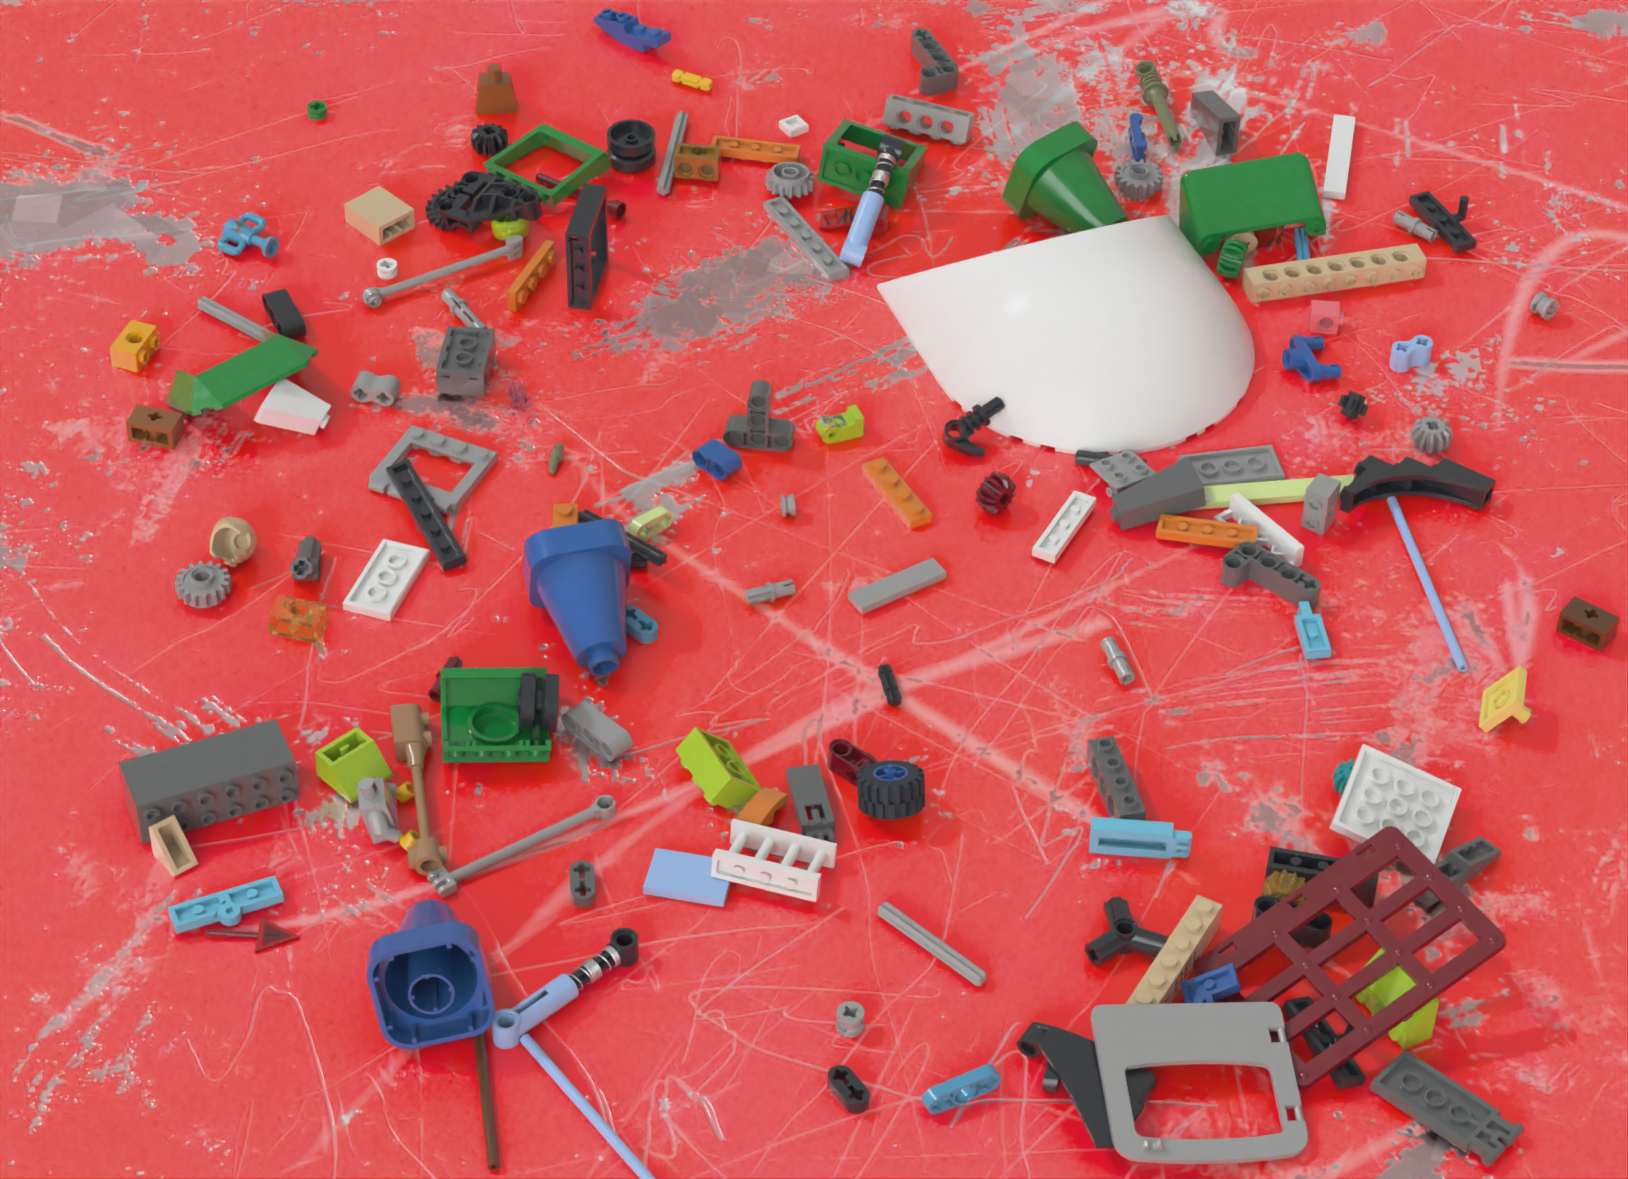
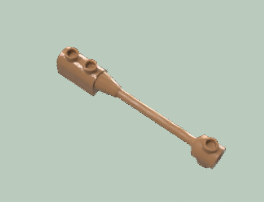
[390,703,448,875]

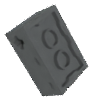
[436,326,496,396]

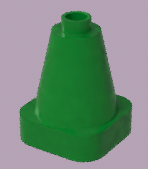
[1002,121,1129,234]

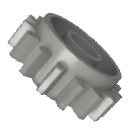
[1114,159,1163,198]
[765,162,815,198]
[174,561,232,608]

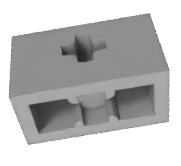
[1301,473,1341,535]

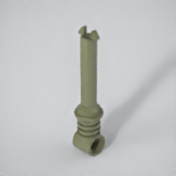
[1135,60,1182,151]

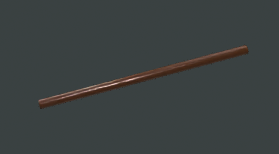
[473,1032,500,1171]

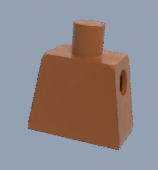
[475,64,517,114]

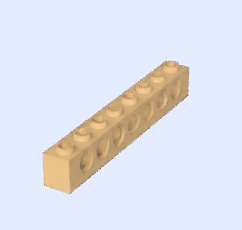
[1242,243,1427,303]

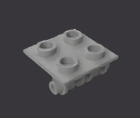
[1089,449,1156,497]

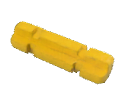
[672,69,713,92]

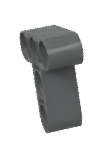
[723,380,796,452]

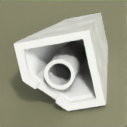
[254,378,331,435]

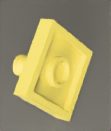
[1479,666,1531,732]

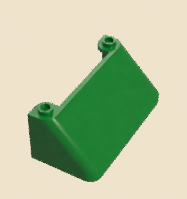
[1179,153,1326,256]

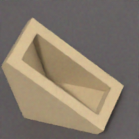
[149,815,198,876]

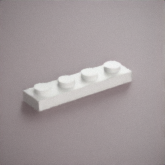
[1032,490,1097,563]

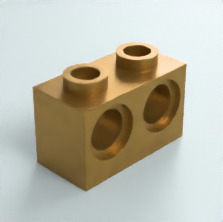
[674,143,721,181]

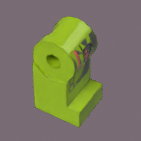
[815,404,864,444]

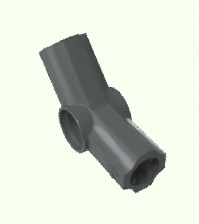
[290,536,322,581]

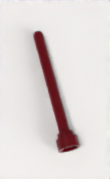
[535,173,627,220]

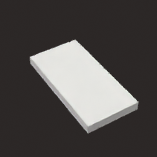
[342,539,430,621]

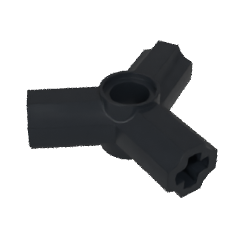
[1085,896,1168,966]

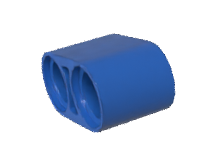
[692,439,742,481]

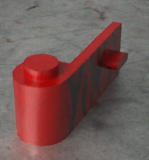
[819,203,890,235]

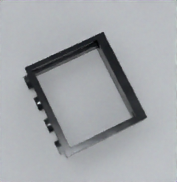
[565,183,609,310]

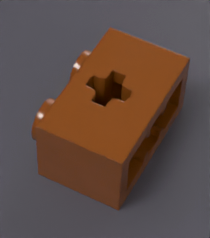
[126,404,185,450]

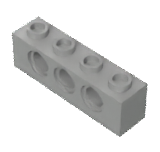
[882,94,975,145]

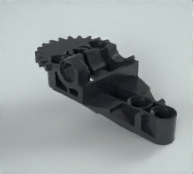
[425,171,543,234]

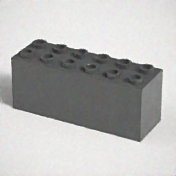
[119,719,300,844]

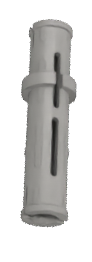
[441,288,488,330]

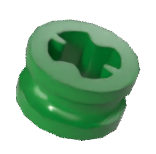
[307,101,327,120]

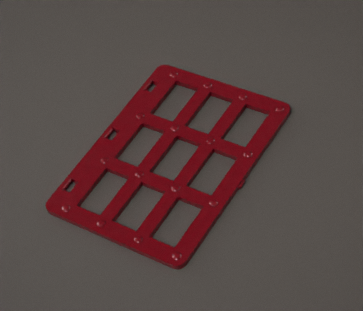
[1193,826,1506,1089]

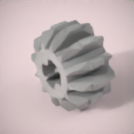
[1410,415,1453,454]

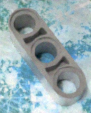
[562,701,633,761]

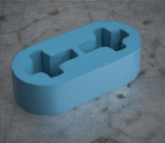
[626,605,658,643]

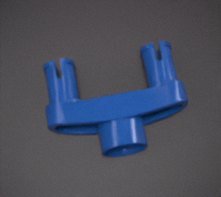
[1282,335,1342,382]

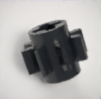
[1337,391,1369,420]

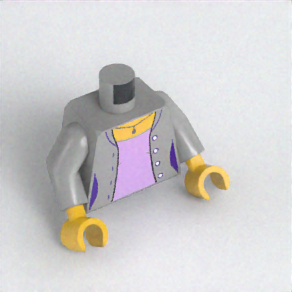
[357,777,420,850]

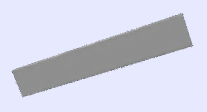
[763,197,849,282]

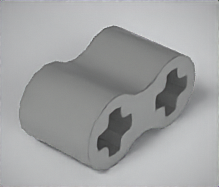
[350,371,401,406]

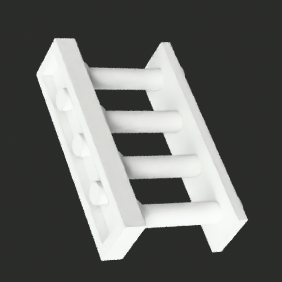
[711,819,837,902]

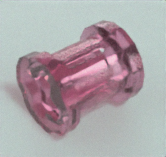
[506,381,532,412]

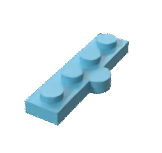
[168,875,284,934]

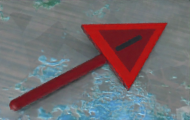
[204,917,300,953]

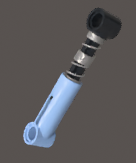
[839,134,905,267]
[492,928,639,1049]

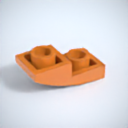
[737,787,788,826]

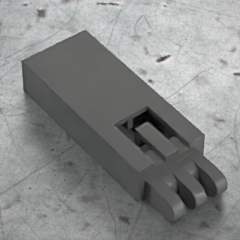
[785,764,835,843]

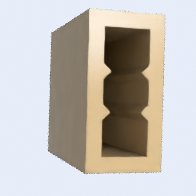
[344,186,415,246]

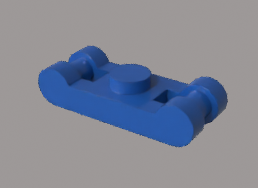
[1128,113,1147,163]

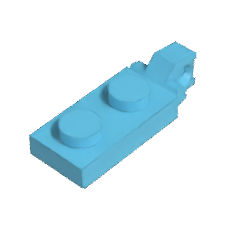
[1294,601,1331,659]

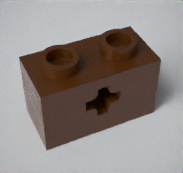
[1556,596,1620,653]

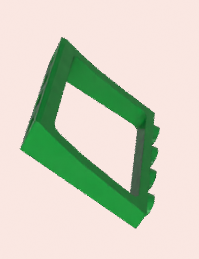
[483,123,612,205]

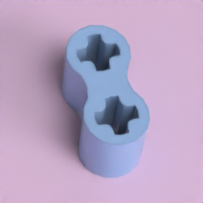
[1389,335,1433,372]

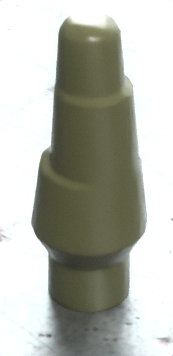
[548,443,564,475]

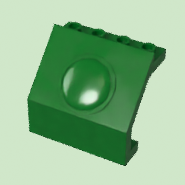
[440,667,551,763]

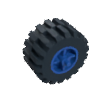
[857,760,925,820]

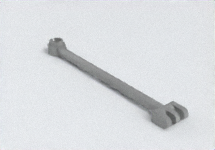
[362,235,523,308]
[427,795,616,897]

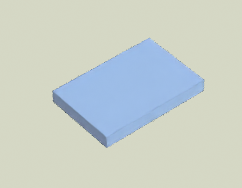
[643,848,731,907]

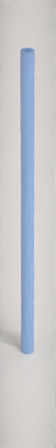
[1386,496,1468,672]
[520,1034,656,1179]

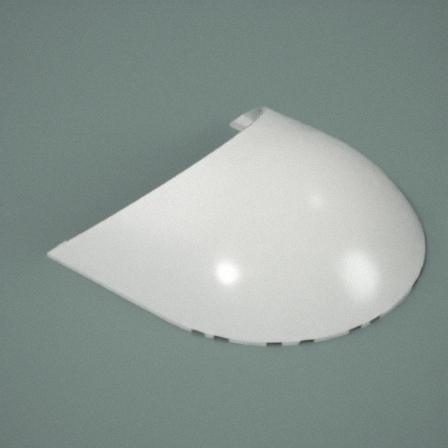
[877,215,1255,455]

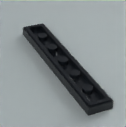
[386,459,467,572]

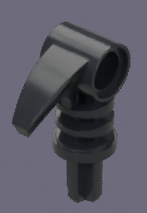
[942,397,1005,457]

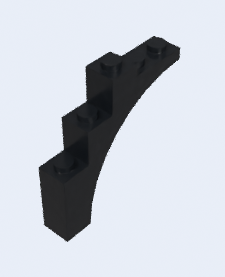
[1339,455,1496,513]

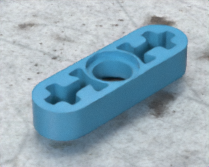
[921,1064,1002,1115]

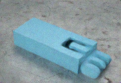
[1089,817,1192,859]

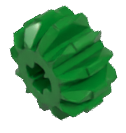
[1217,239,1247,279]

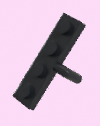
[1409,191,1477,253]
[1283,996,1367,1090]

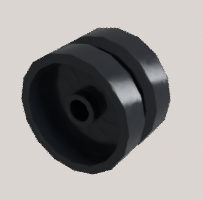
[607,119,656,173]
[517,673,559,732]

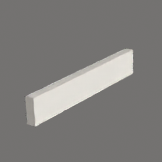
[1322,114,1356,200]

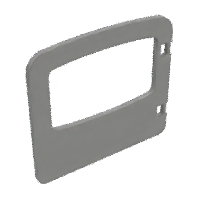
[1090,1002,1308,1164]

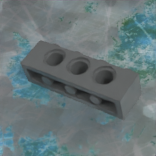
[1086,736,1146,821]

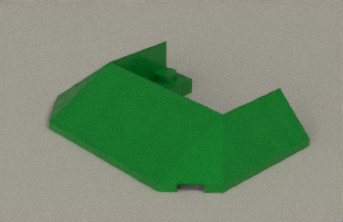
[166,328,319,416]

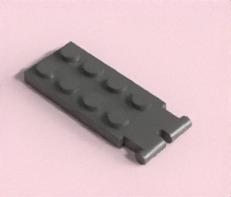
[1370,1050,1524,1166]

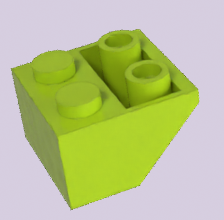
[315,727,393,803]

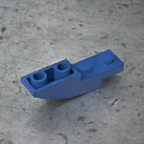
[593,9,672,52]

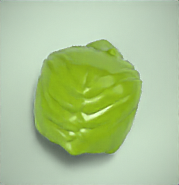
[491,214,530,241]

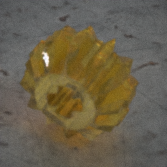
[1262,869,1306,905]

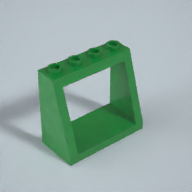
[817,119,928,209]

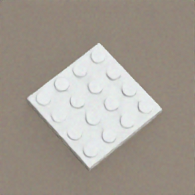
[1329,744,1462,864]

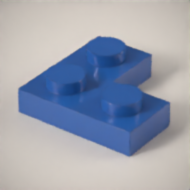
[1181,963,1242,1003]

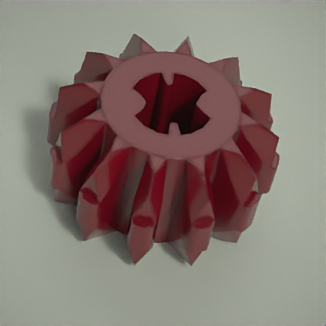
[975,472,1016,515]

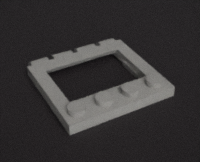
[368,425,498,515]

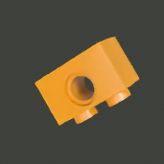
[110,320,160,372]

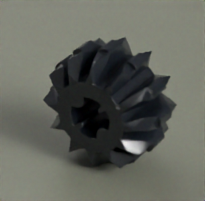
[471,122,508,157]

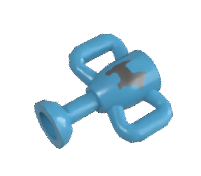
[217,212,280,258]

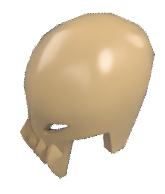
[209,516,257,567]

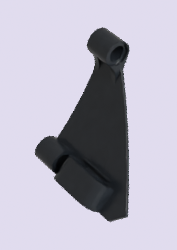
[1016,1022,1157,1149]

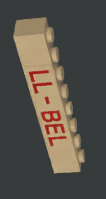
[1126,895,1223,1004]

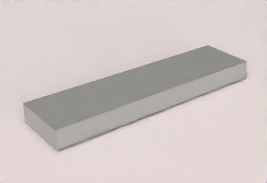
[848,558,947,614]

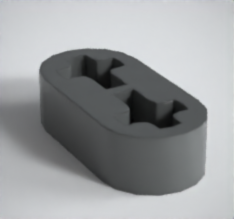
[569,860,596,908]

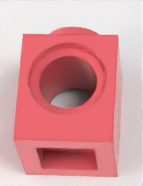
[1309,300,1344,335]

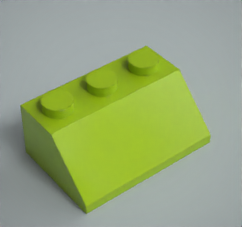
[675,727,762,809]
[1356,948,1439,1050]

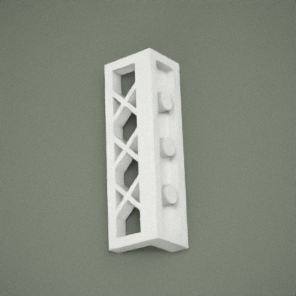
[1214,492,1304,567]

